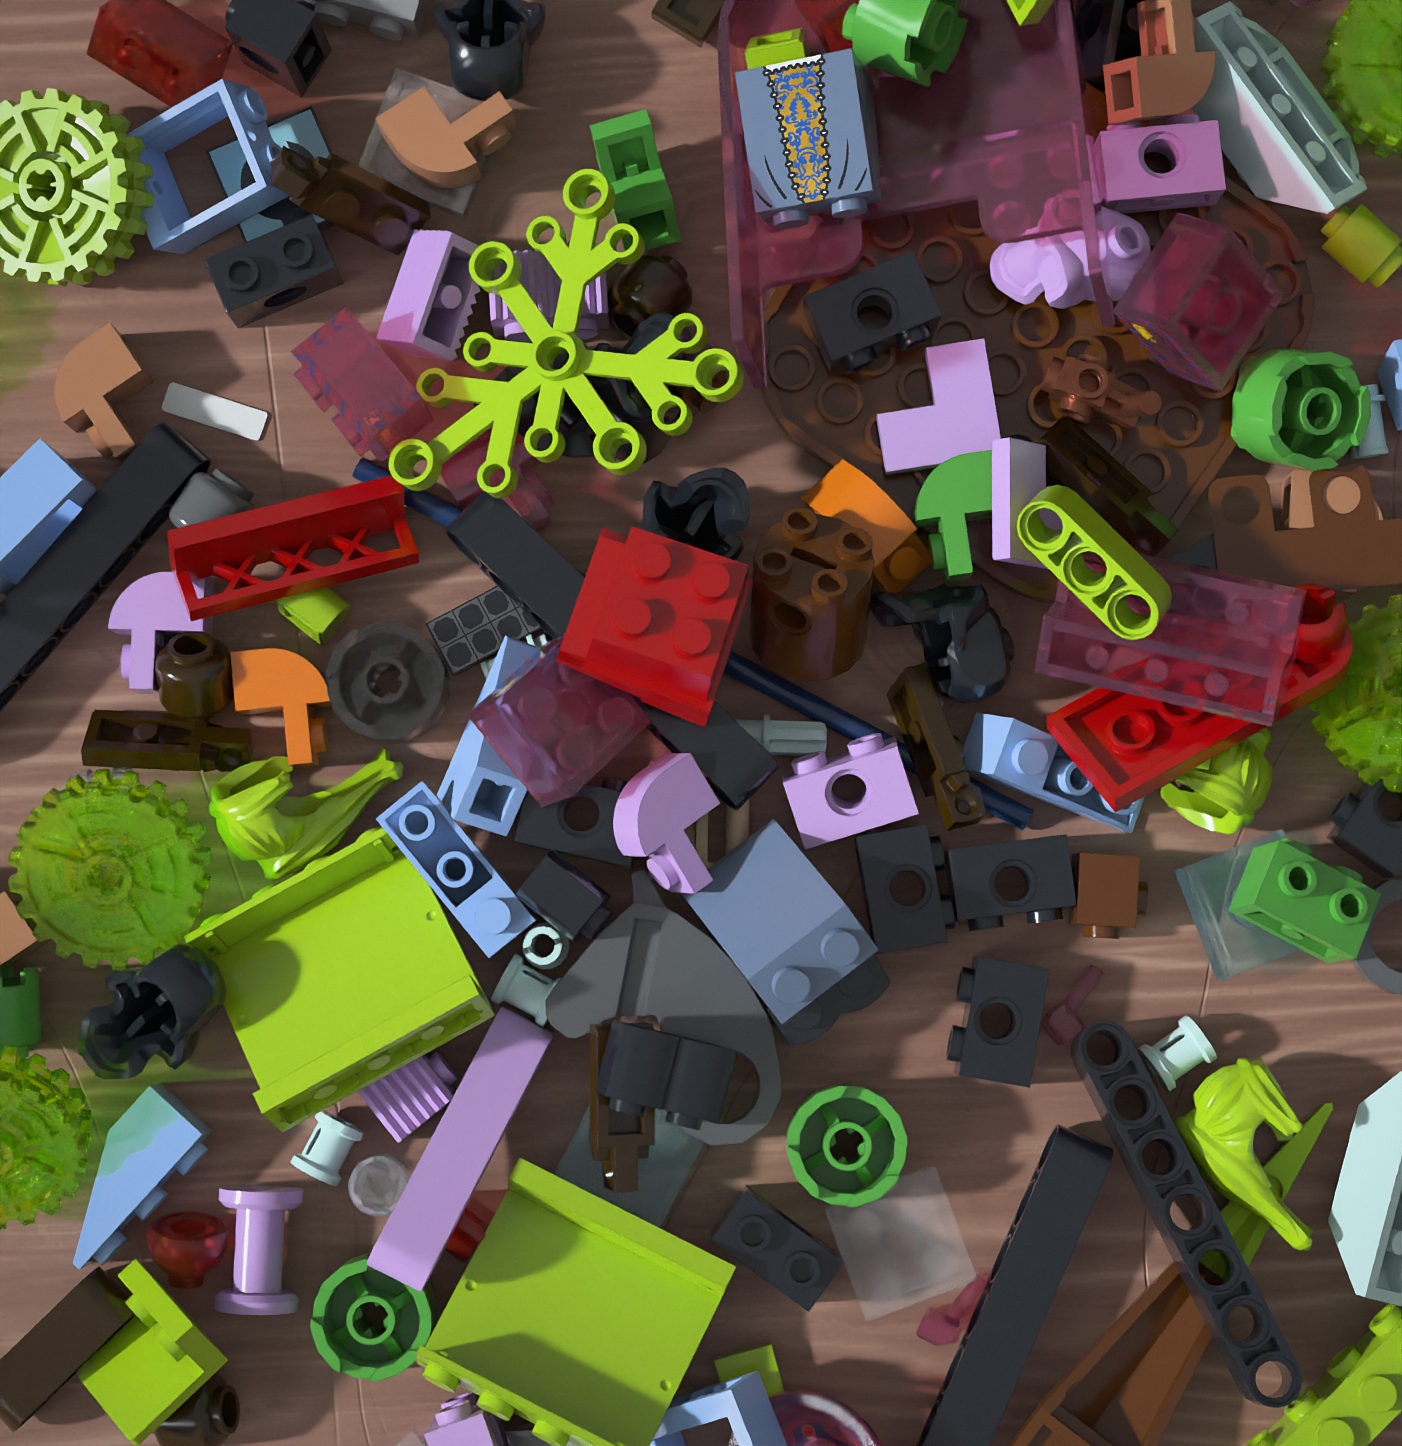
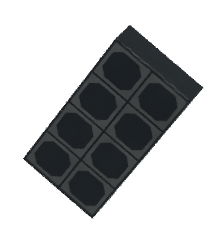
[425,586,543,677]

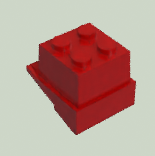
[556,526,754,727]

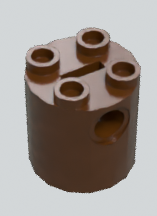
[749,507,875,682]

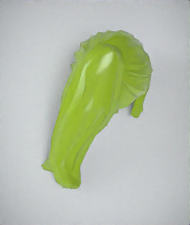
[1160,728,1273,835]
[209,747,403,882]
[1173,1057,1314,1251]

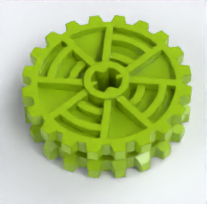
[0,88,154,286]

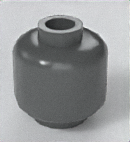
[169,468,256,528]

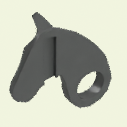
[545,869,782,1146]

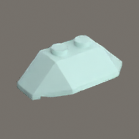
[1192,1,1367,214]
[1328,1071,1402,1306]

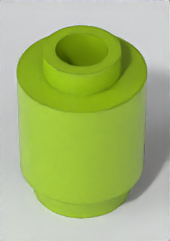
[1320,203,1402,289]

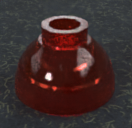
[146,1211,231,1289]

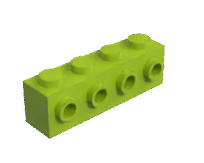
[1245,1304,1402,1446]

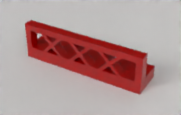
[167,475,419,621]

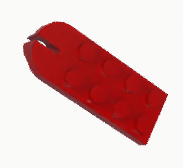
[1047,583,1353,813]

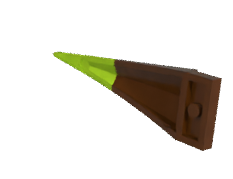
[1009,1102,1333,1446]

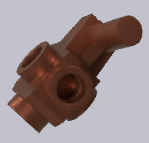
[1040,354,1162,428]

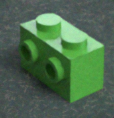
[1228,838,1381,964]

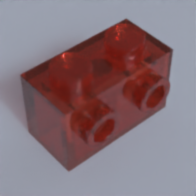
[86,0,233,108]

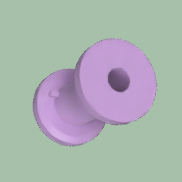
[214,1185,304,1315]

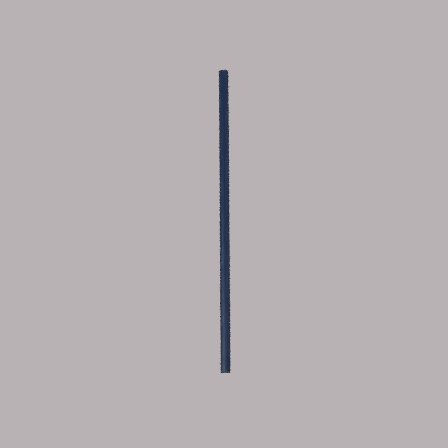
[352,457,1033,831]

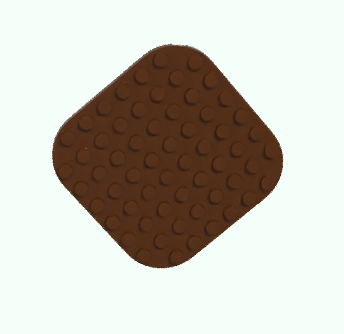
[756,51,1314,604]

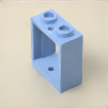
[127,79,289,254]
[0,438,98,596]
[650,1371,787,1446]

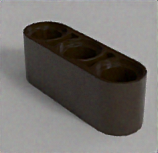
[0,1266,135,1432]

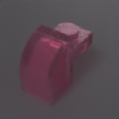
[440,426,554,532]

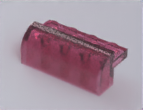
[1034,551,1307,727]

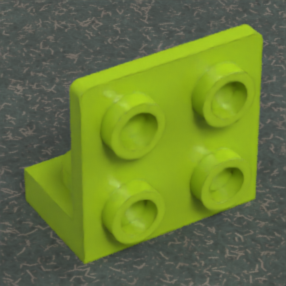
[76,1258,228,1446]

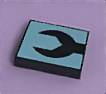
[206,106,334,242]

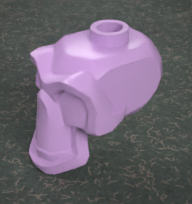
[990,193,1152,309]

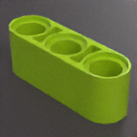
[1017,485,1172,640]

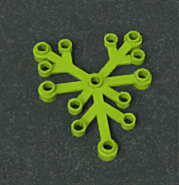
[389,169,744,498]

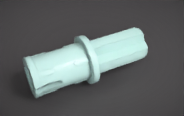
[734,714,827,756]

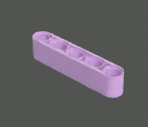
[366,1006,555,1292]

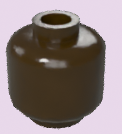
[607,254,692,339]
[155,632,234,722]
[152,1373,240,1446]

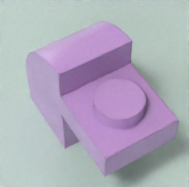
[108,572,215,694]
[613,753,720,894]

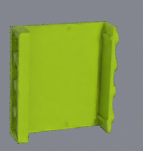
[184,827,495,1133]
[416,1157,736,1446]

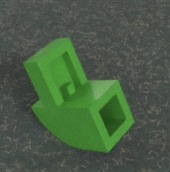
[589,109,682,252]
[912,450,992,583]

